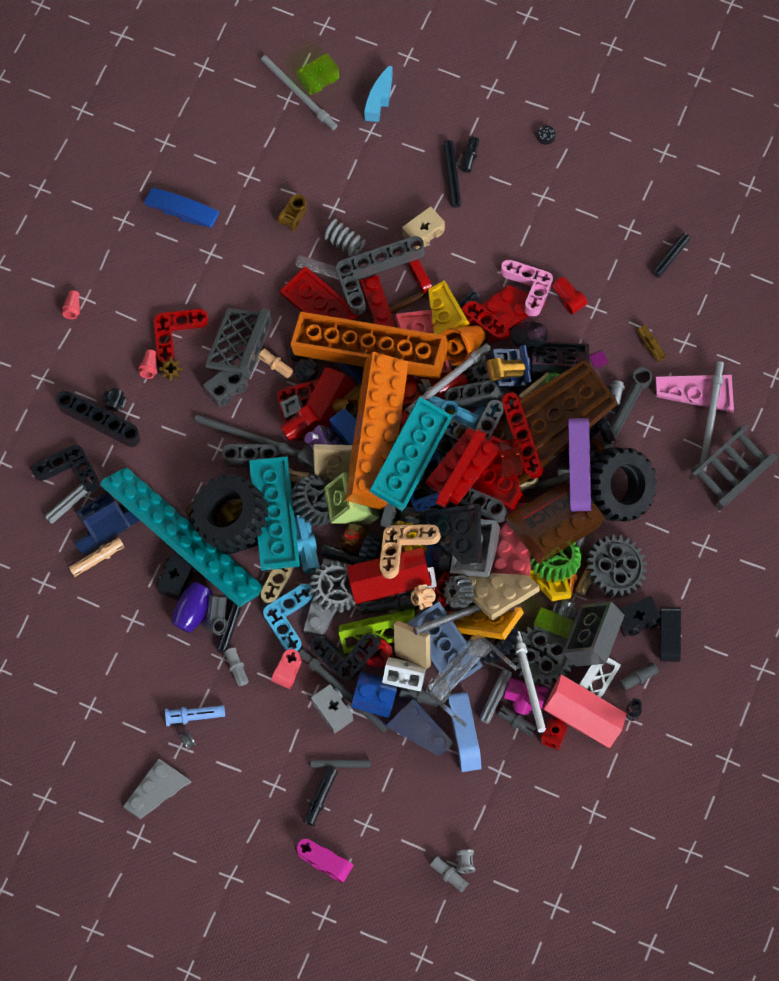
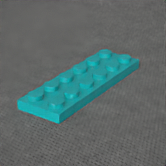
[369,397,453,511]
[249,456,300,571]

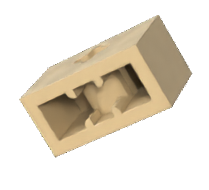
[402,206,445,249]

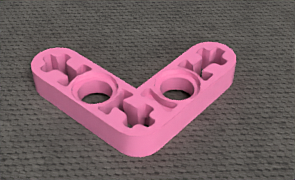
[500,260,553,316]

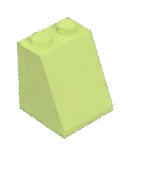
[324,472,380,524]

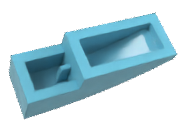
[364,66,393,122]

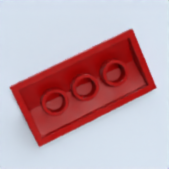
[299,367,357,439]
[347,548,432,604]

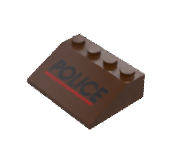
[504,482,605,564]

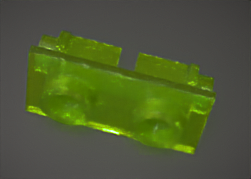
[533,607,575,639]

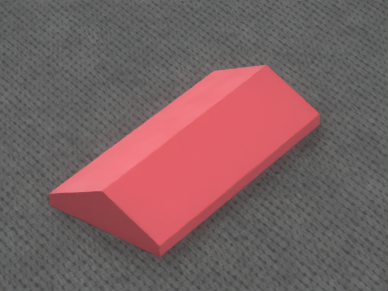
[543,674,627,748]

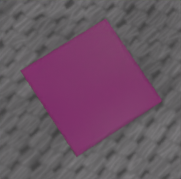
[589,351,609,369]

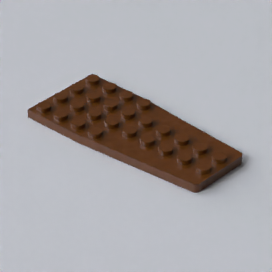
[445,360,617,506]

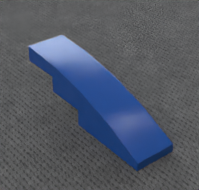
[144,188,219,228]

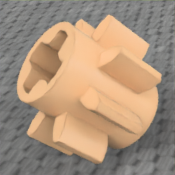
[411,584,435,610]

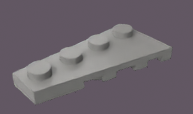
[304,559,350,636]

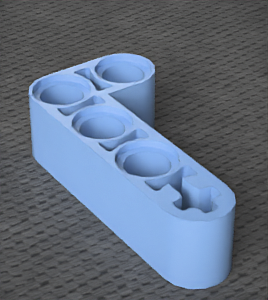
[448,692,481,772]

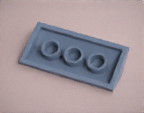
[406,601,483,688]

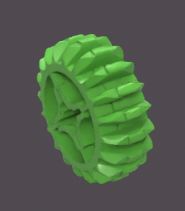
[530,542,581,583]

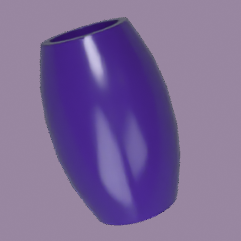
[171,582,213,633]

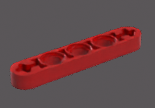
[502,393,543,479]
[436,429,487,508]

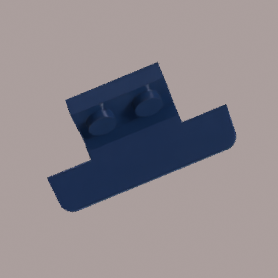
[73,492,140,554]

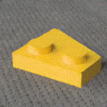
[529,568,571,601]

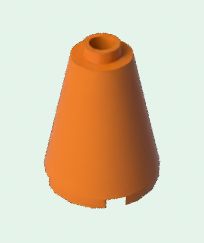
[440,325,486,365]

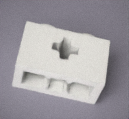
[382,657,426,691]

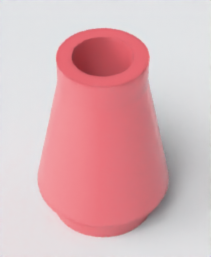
[61,290,80,319]
[138,350,157,379]

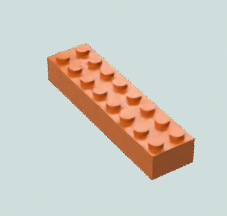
[290,312,449,380]
[345,352,409,510]

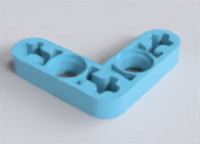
[263,584,314,653]

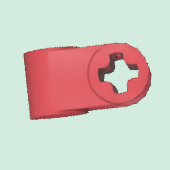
[271,649,302,689]

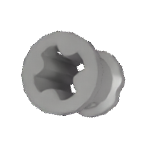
[456,849,476,874]

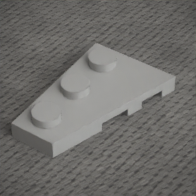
[123,759,192,819]

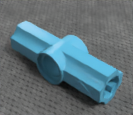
[428,396,480,430]
[294,515,320,574]

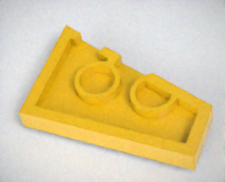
[428,280,469,335]

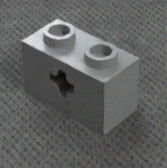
[311,684,354,734]

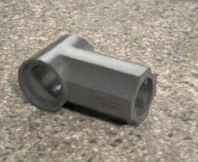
[203,594,228,635]

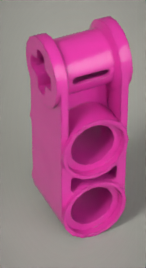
[297,839,354,883]

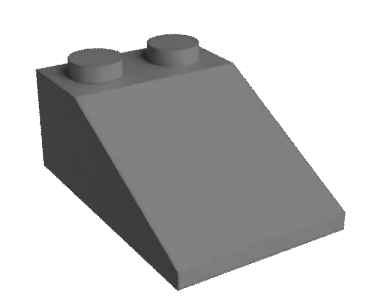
[450,519,500,577]

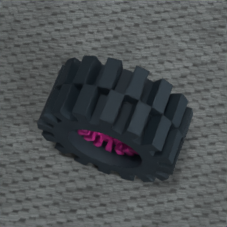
[357,532,383,564]

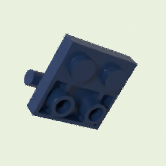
[490,345,532,388]

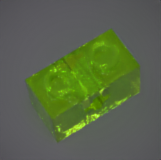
[297,53,340,95]

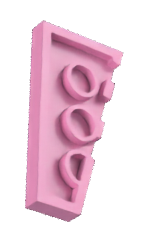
[655,375,734,413]

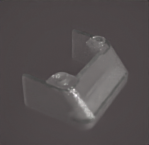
[428,635,518,727]

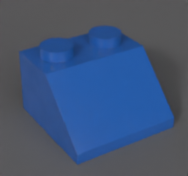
[351,671,397,718]

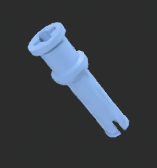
[165,705,225,726]

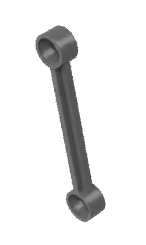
[591,367,652,457]

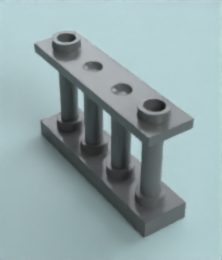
[688,424,778,511]

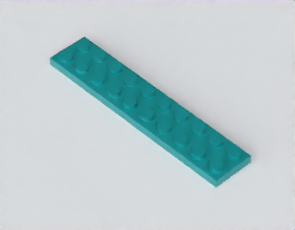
[100,467,263,607]

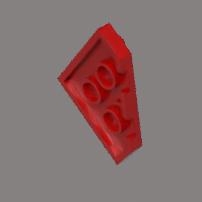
[472,435,522,510]

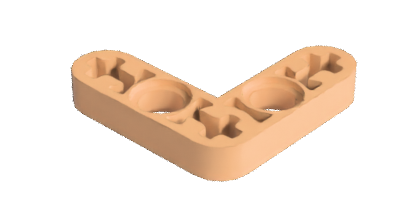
[380,525,441,579]

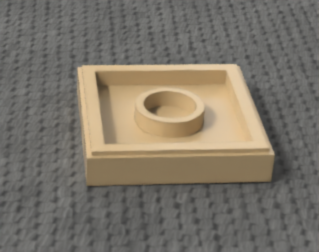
[394,621,431,669]

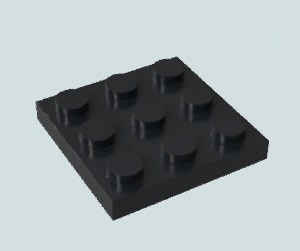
[532,342,590,374]

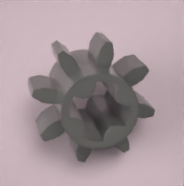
[552,599,577,621]

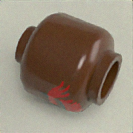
[341,523,368,553]

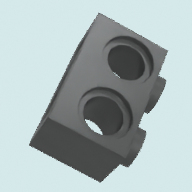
[203,362,248,408]

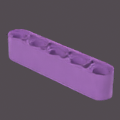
[569,418,591,512]

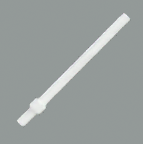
[515,631,546,732]

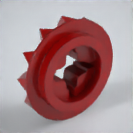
[361,638,393,668]

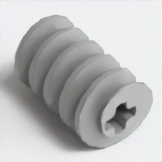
[325,219,366,257]

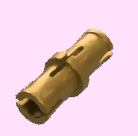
[637,325,667,362]

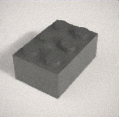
[563,602,625,666]

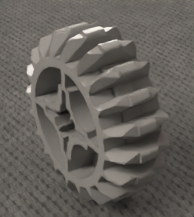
[309,561,355,613]

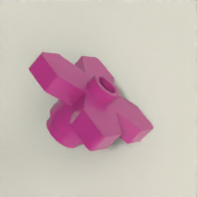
[504,678,548,715]

